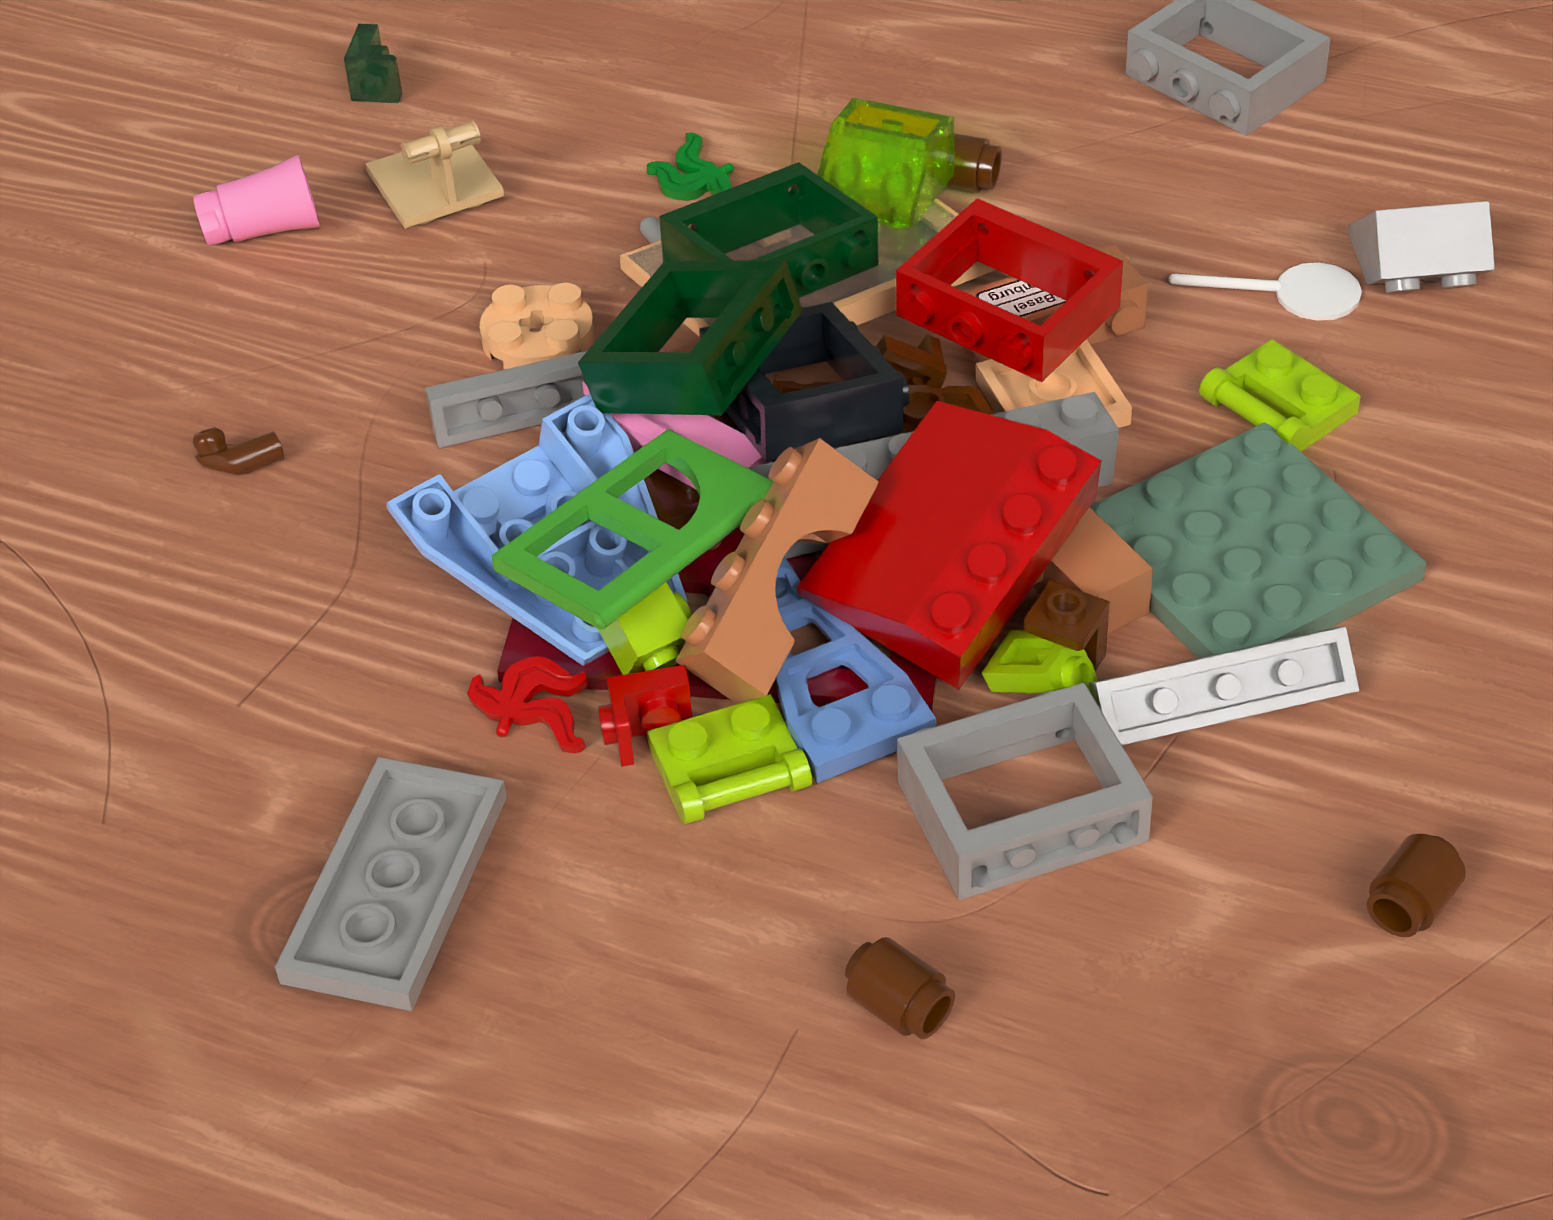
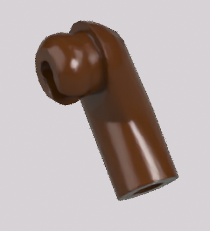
[193,427,284,475]

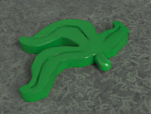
[647,132,734,201]

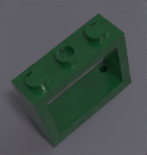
[659,162,879,298]
[578,260,803,415]

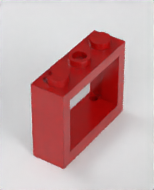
[896,198,1123,382]

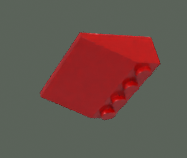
[796,401,1102,690]

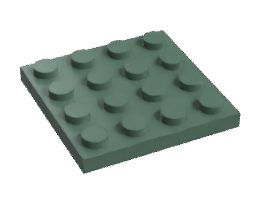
[1090,422,1427,658]

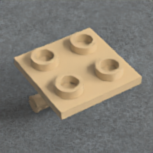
[365,121,504,229]

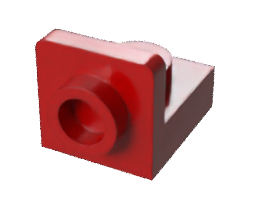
[598,665,692,767]

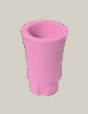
[193,154,321,245]

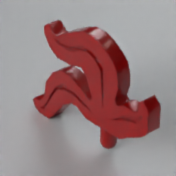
[467,656,589,754]

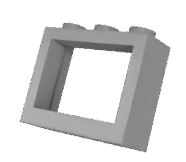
[1126,0,1330,136]
[897,683,1153,900]

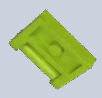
[1199,339,1361,452]
[647,694,812,826]

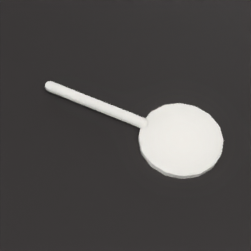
[1168,262,1362,321]

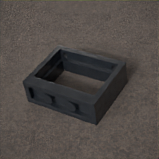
[699,302,909,462]

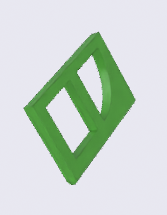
[491,429,773,630]

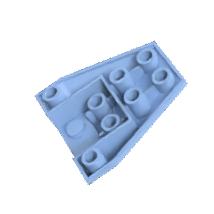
[387,394,688,666]

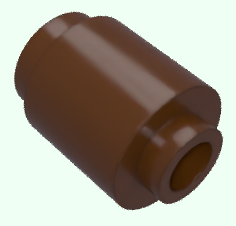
[919,131,1002,193]
[1367,833,1466,937]
[845,937,955,1039]

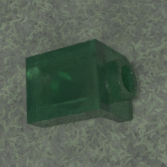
[344,23,403,103]

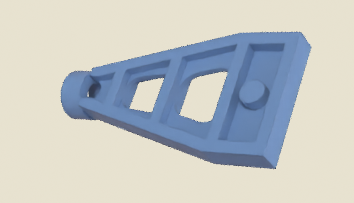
[774,556,936,783]

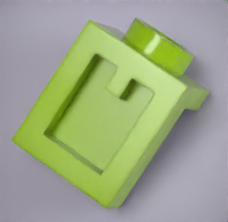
[982,630,1097,694]

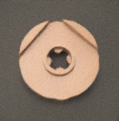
[480,282,595,370]

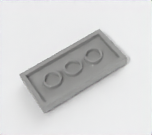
[275,757,507,1011]

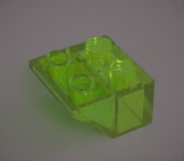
[817,98,954,228]

